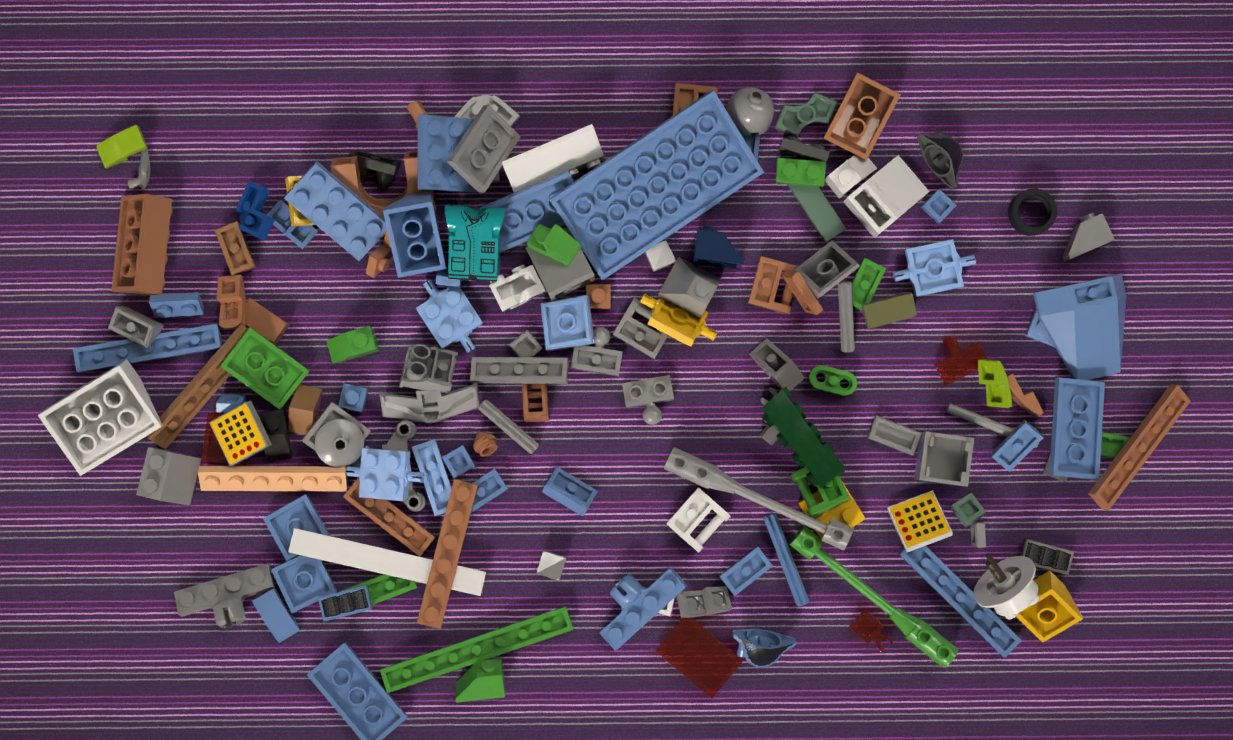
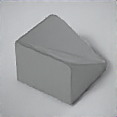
[537,550,567,581]

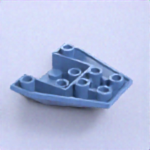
[1033,273,1127,380]

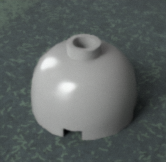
[726,87,774,136]

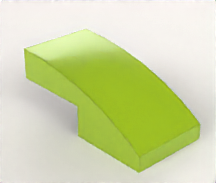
[96,125,148,169]
[978,359,1012,408]

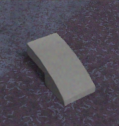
[676,586,732,618]

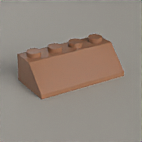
[111,194,173,295]

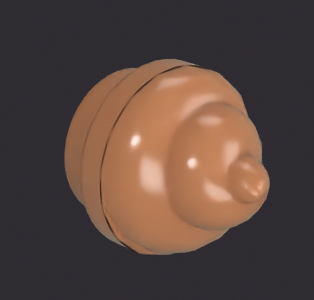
[473,431,498,457]

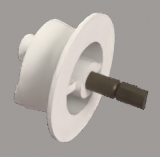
[974,553,1040,620]

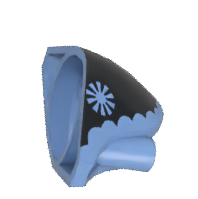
[733,629,797,667]

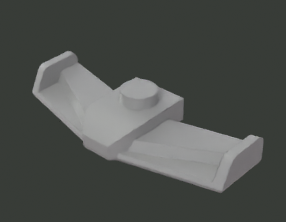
[379,382,479,423]

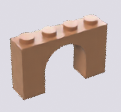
[330,151,437,217]

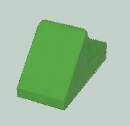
[526,224,582,266]

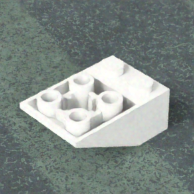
[843,155,930,238]

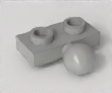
[571,327,623,377]
[622,375,674,425]

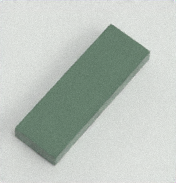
[787,184,846,243]

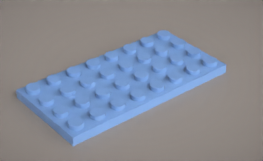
[549,90,764,280]

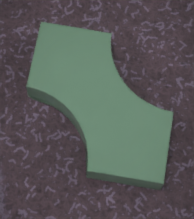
[774,92,837,137]

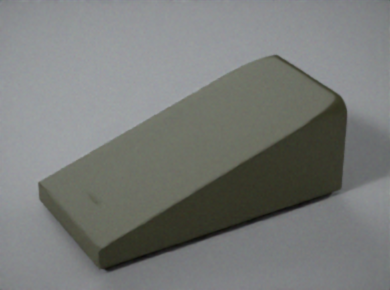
[862,292,917,329]

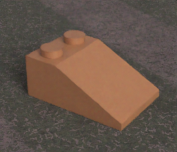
[824,73,901,160]

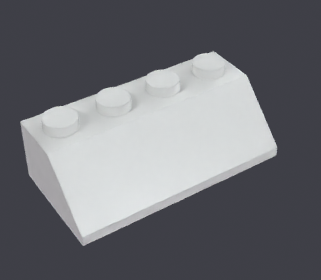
[502,124,604,193]

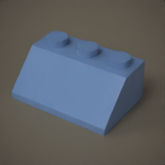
[383,191,446,278]

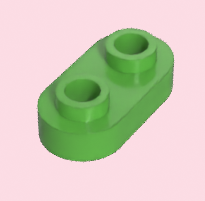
[808,365,857,396]

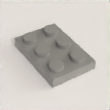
[447,105,521,193]

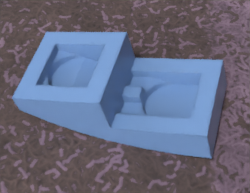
[267,199,318,249]
[252,588,301,643]

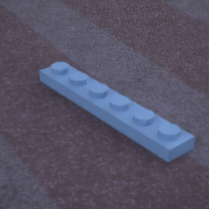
[73,324,222,373]
[898,546,1022,658]

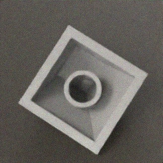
[658,257,721,318]

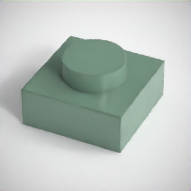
[951,493,986,528]

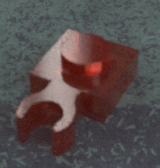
[849,609,893,652]

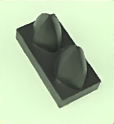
[349,149,401,193]

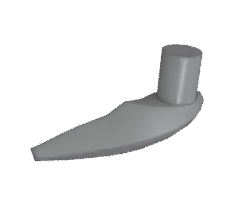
[128,149,151,190]

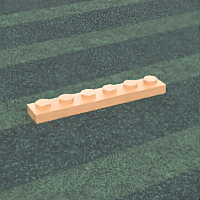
[198,466,348,491]

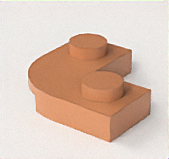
[366,229,394,278]

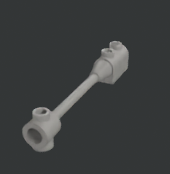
[664,447,854,551]

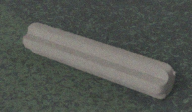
[838,281,855,352]
[478,400,539,454]

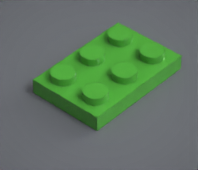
[220,327,310,409]

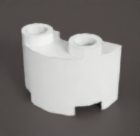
[489,265,545,312]

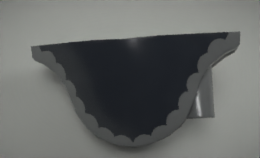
[917,131,964,189]

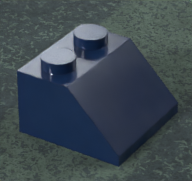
[692,226,744,270]

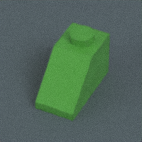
[327,326,380,364]
[456,659,505,703]

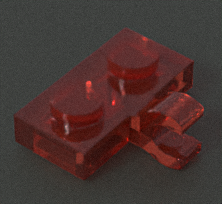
[934,335,988,385]

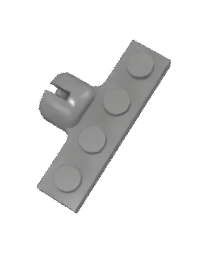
[174,563,275,628]

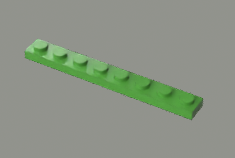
[380,606,574,693]

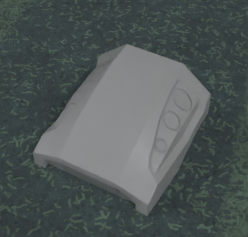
[399,344,458,392]

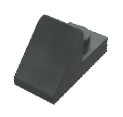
[260,409,293,461]

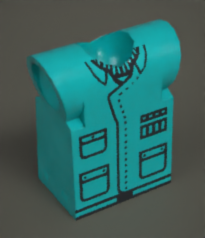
[445,205,507,282]

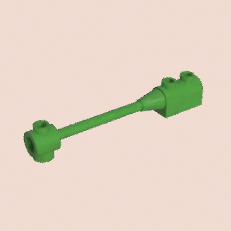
[789,526,959,668]

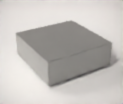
[509,330,543,357]
[970,522,986,548]

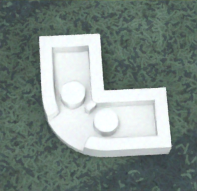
[454,95,520,127]

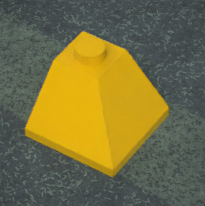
[1016,571,1083,642]

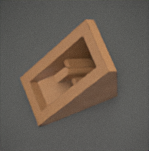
[289,384,323,435]

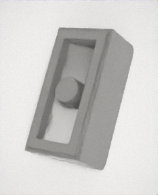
[108,306,164,348]

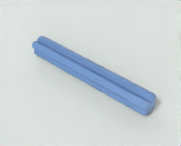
[764,513,809,607]

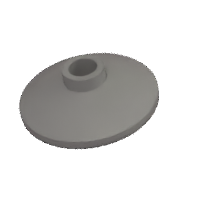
[315,419,364,467]

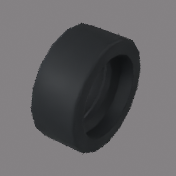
[1008,188,1057,236]

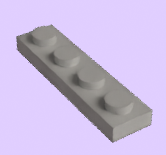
[470,357,569,384]

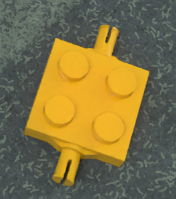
[640,294,718,347]

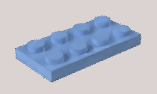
[284,161,387,261]
[480,170,574,252]
[1049,377,1105,480]
[307,642,409,740]

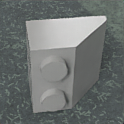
[794,241,860,299]
[136,447,203,506]

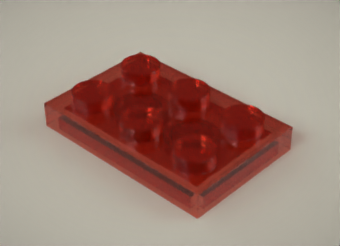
[655,617,743,698]

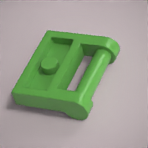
[791,467,851,519]

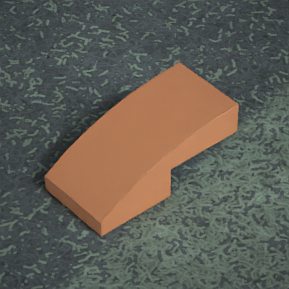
[216,274,246,329]
[1007,374,1044,416]

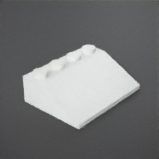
[38,359,163,476]

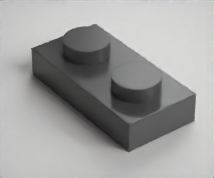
[779,136,830,162]

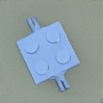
[893,239,976,297]
[416,279,483,353]
[346,448,425,501]

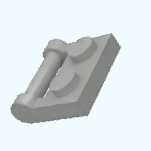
[613,298,668,359]

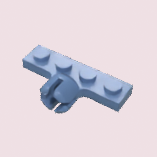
[600,568,687,651]

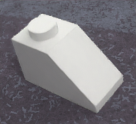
[825,155,877,199]

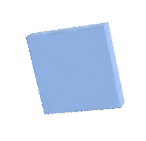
[541,295,594,352]

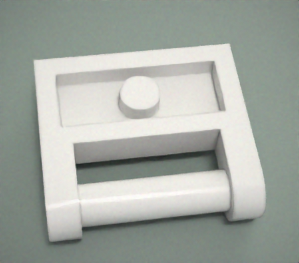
[666,487,731,553]

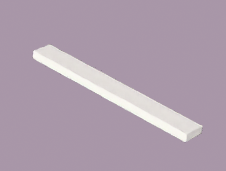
[288,528,486,596]

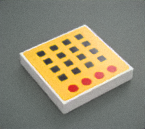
[887,490,953,552]

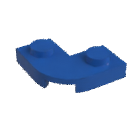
[236,181,275,241]

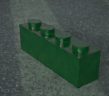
[761,387,846,489]

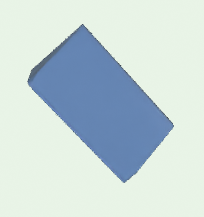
[542,467,598,516]

